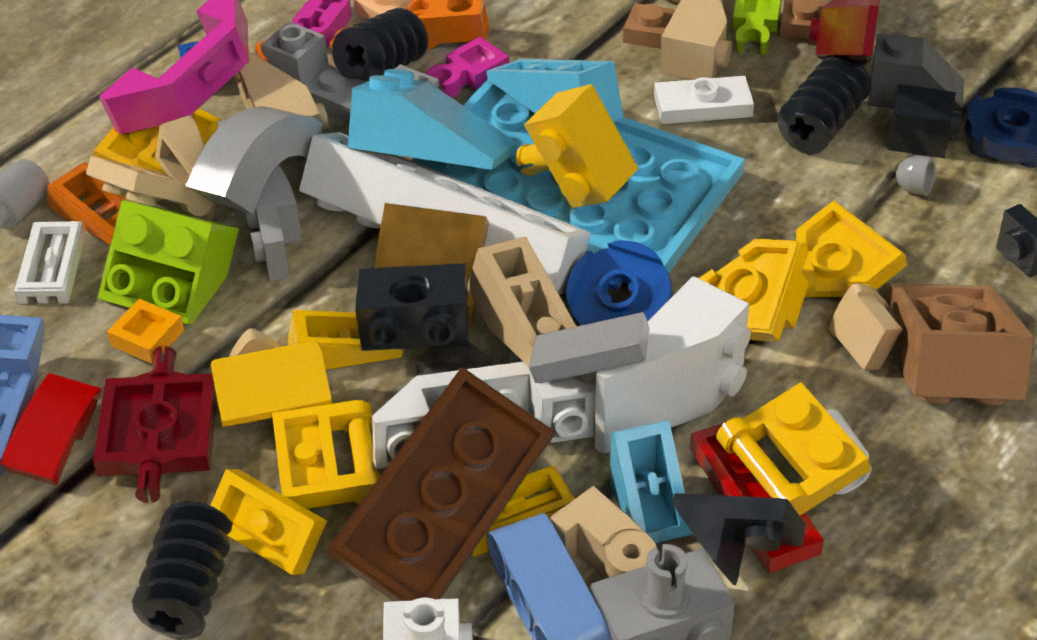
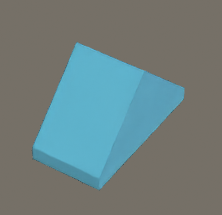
[610,420,693,543]

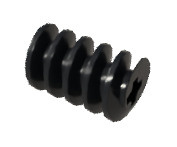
[332,8,428,82]
[778,56,871,155]
[131,501,233,639]

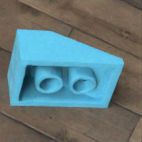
[348,69,517,170]

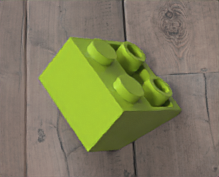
[98,199,239,325]

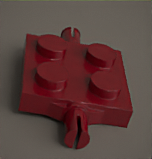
[93,346,217,503]

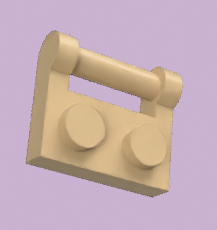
[86,156,213,216]

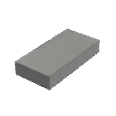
[529,312,650,384]

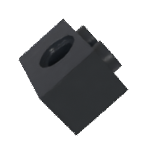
[355,263,470,351]

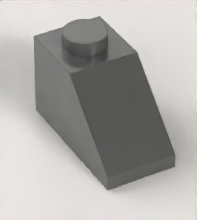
[868,33,964,112]

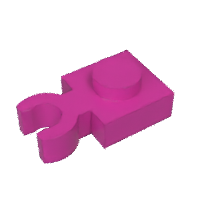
[426,37,510,98]

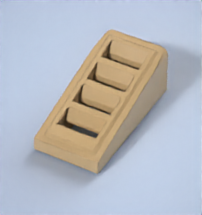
[155,115,216,221]

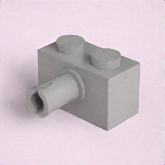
[590,544,735,640]

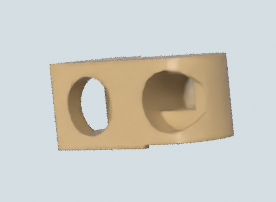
[550,486,657,579]

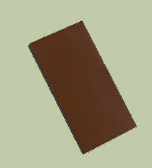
[326,367,557,601]

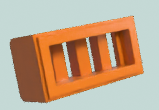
[47,162,131,245]

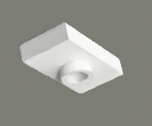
[654,76,754,124]

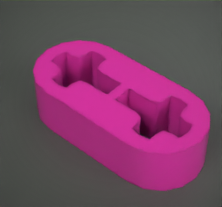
[292,0,352,47]

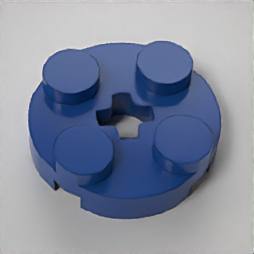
[566,240,674,326]

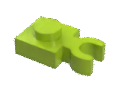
[733,0,782,55]

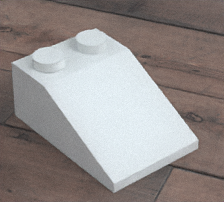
[595,276,751,454]

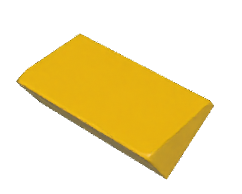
[211,341,332,427]

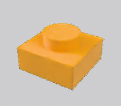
[107,299,185,364]

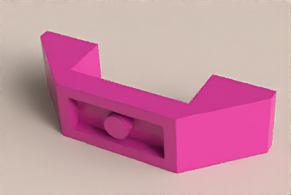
[99,0,249,134]

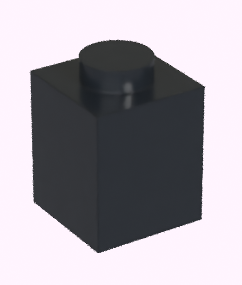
[887,84,962,159]

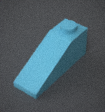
[486,59,624,122]

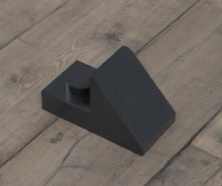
[672,493,806,585]

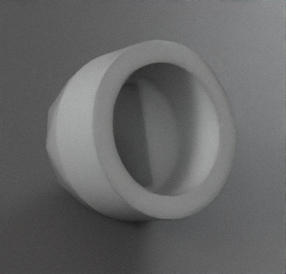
[896,155,936,196]

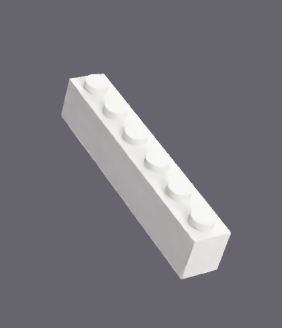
[299,132,591,295]

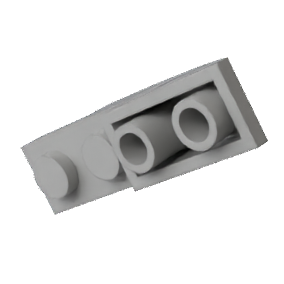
[218,120,302,281]

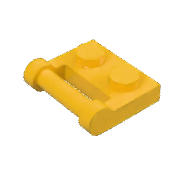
[716,382,871,516]
[272,400,381,509]

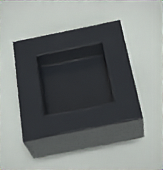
[996,204,1037,278]

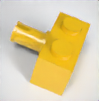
[516,84,639,208]

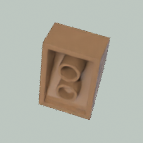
[888,283,1034,405]

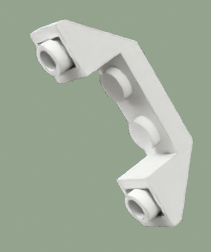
[372,362,596,469]

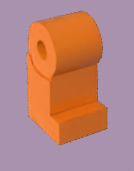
[407,0,490,50]

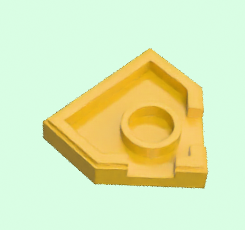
[796,200,907,298]
[699,239,809,342]

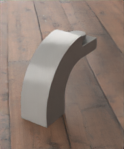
[186,106,323,214]

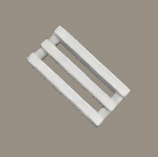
[14,221,86,304]

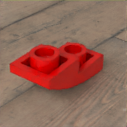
[0,373,102,486]

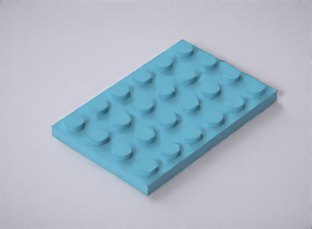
[411,79,745,273]

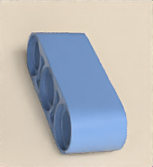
[487,513,611,640]

